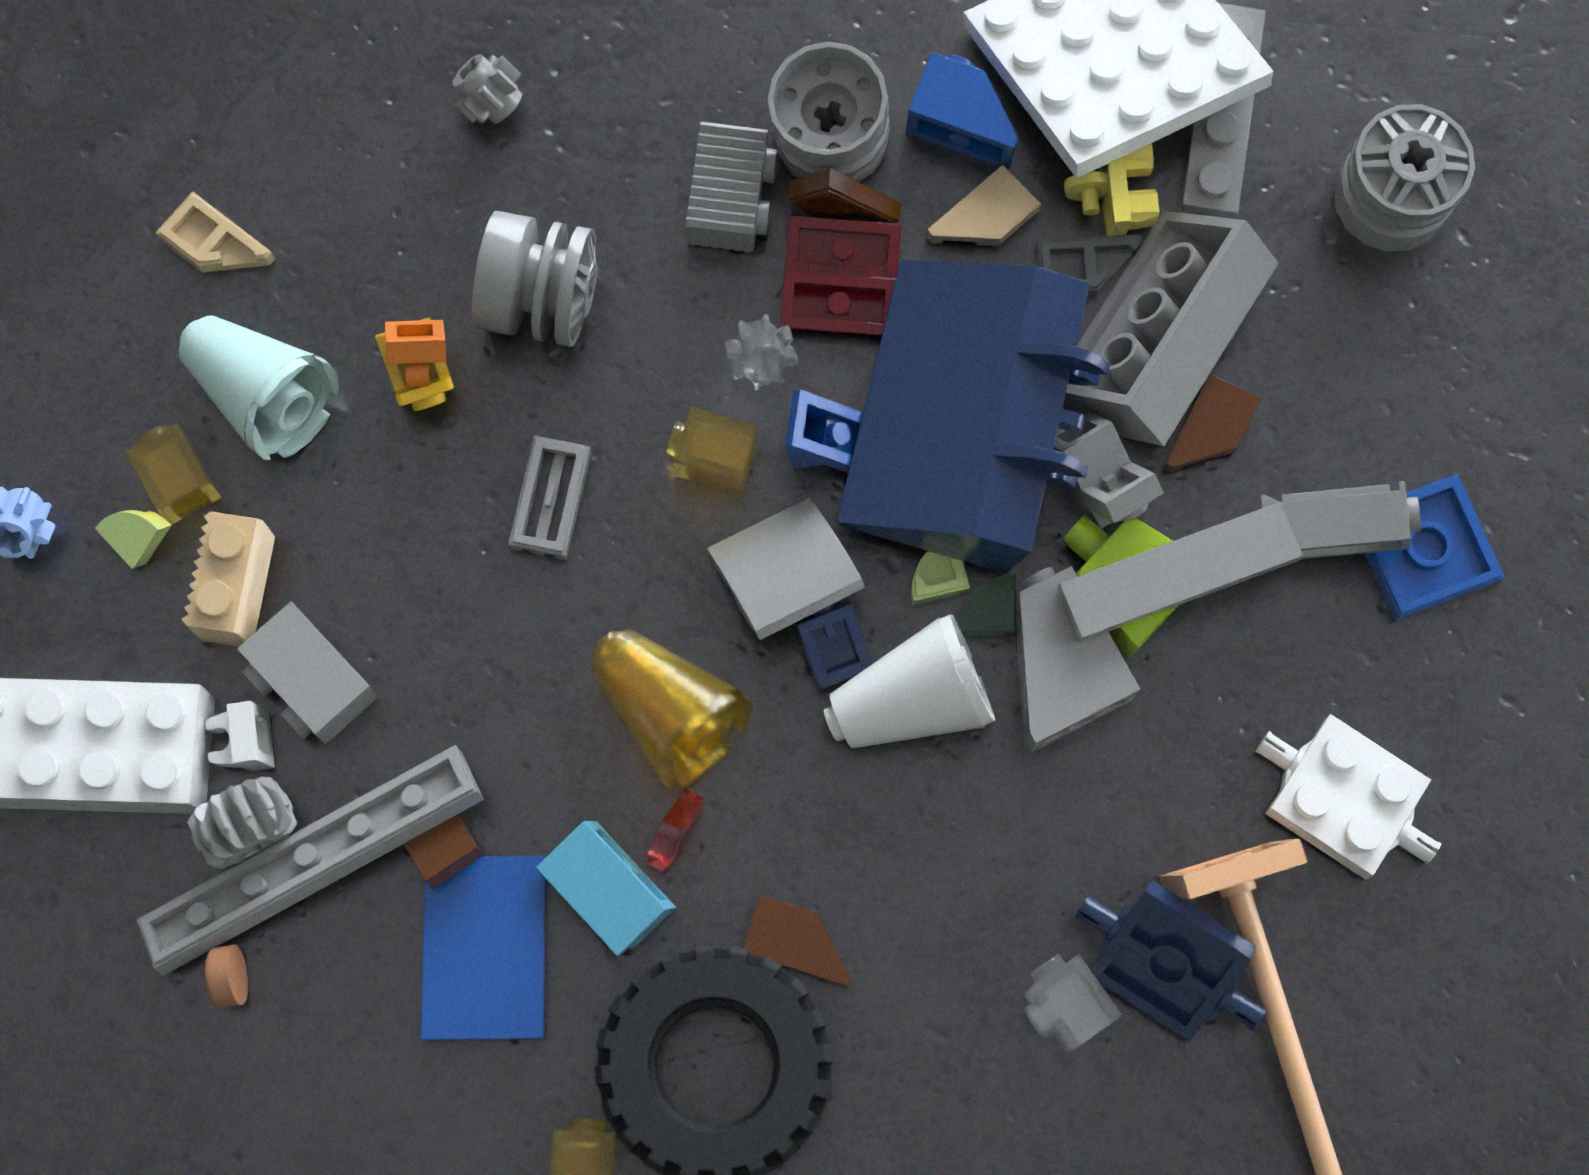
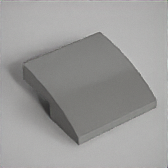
[707,497,865,640]

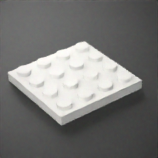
[964,0,1273,178]

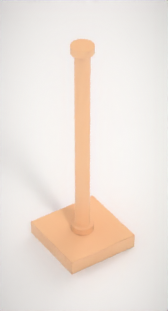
[1159,839,1342,1175]

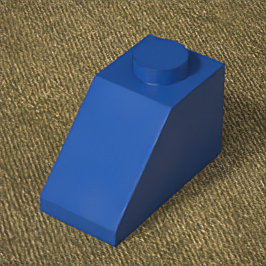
[905,52,1018,171]

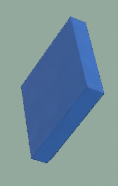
[1364,473,1505,622]

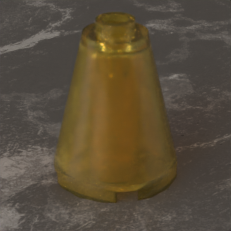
[592,629,753,788]

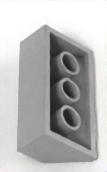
[1064,211,1279,446]

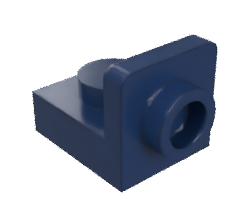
[791,598,873,690]

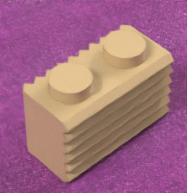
[182,512,275,647]

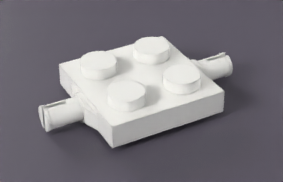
[1255,714,1441,880]

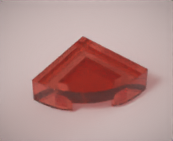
[645,788,704,872]

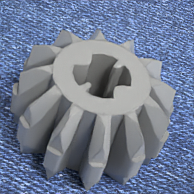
[187,777,297,869]

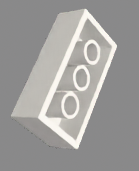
[0,678,216,814]

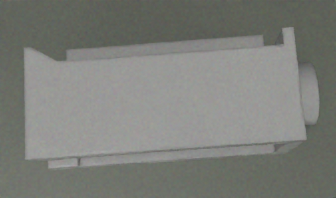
[1261,481,1421,559]

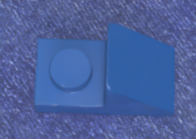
[785,389,863,473]

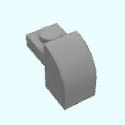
[1054,411,1164,529]

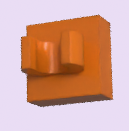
[385,320,446,387]

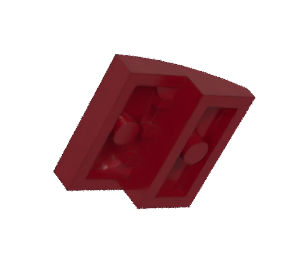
[780,216,902,336]

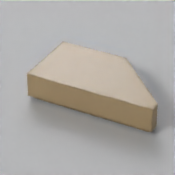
[926,165,1041,246]
[156,192,275,273]

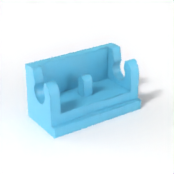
[536,821,677,956]

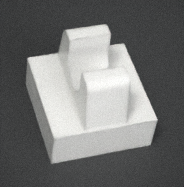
[205,701,275,772]

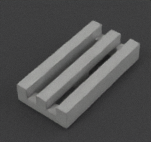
[508,435,592,561]

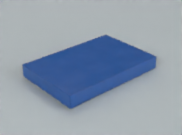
[421,856,547,1041]

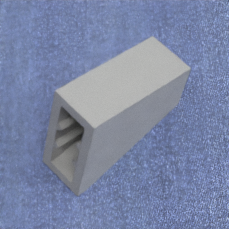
[1014,566,1140,753]

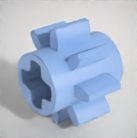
[0,487,56,559]

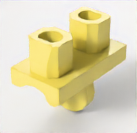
[1064,143,1159,236]

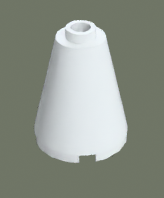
[824,614,996,749]

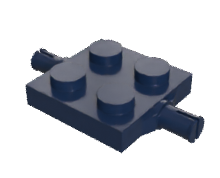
[1074,880,1266,1042]

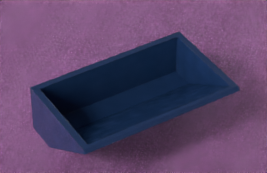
[837,260,1110,574]

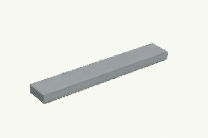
[136,745,484,976]

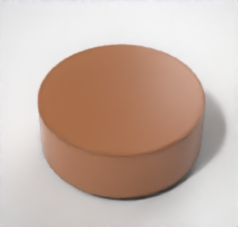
[205,944,248,1008]

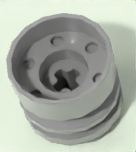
[767,41,890,182]
[1334,104,1475,251]
[472,211,597,347]

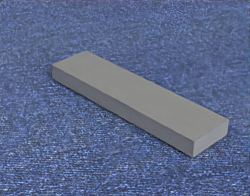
[1058,502,1303,642]

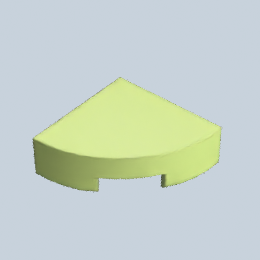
[95,510,172,569]
[911,551,970,606]

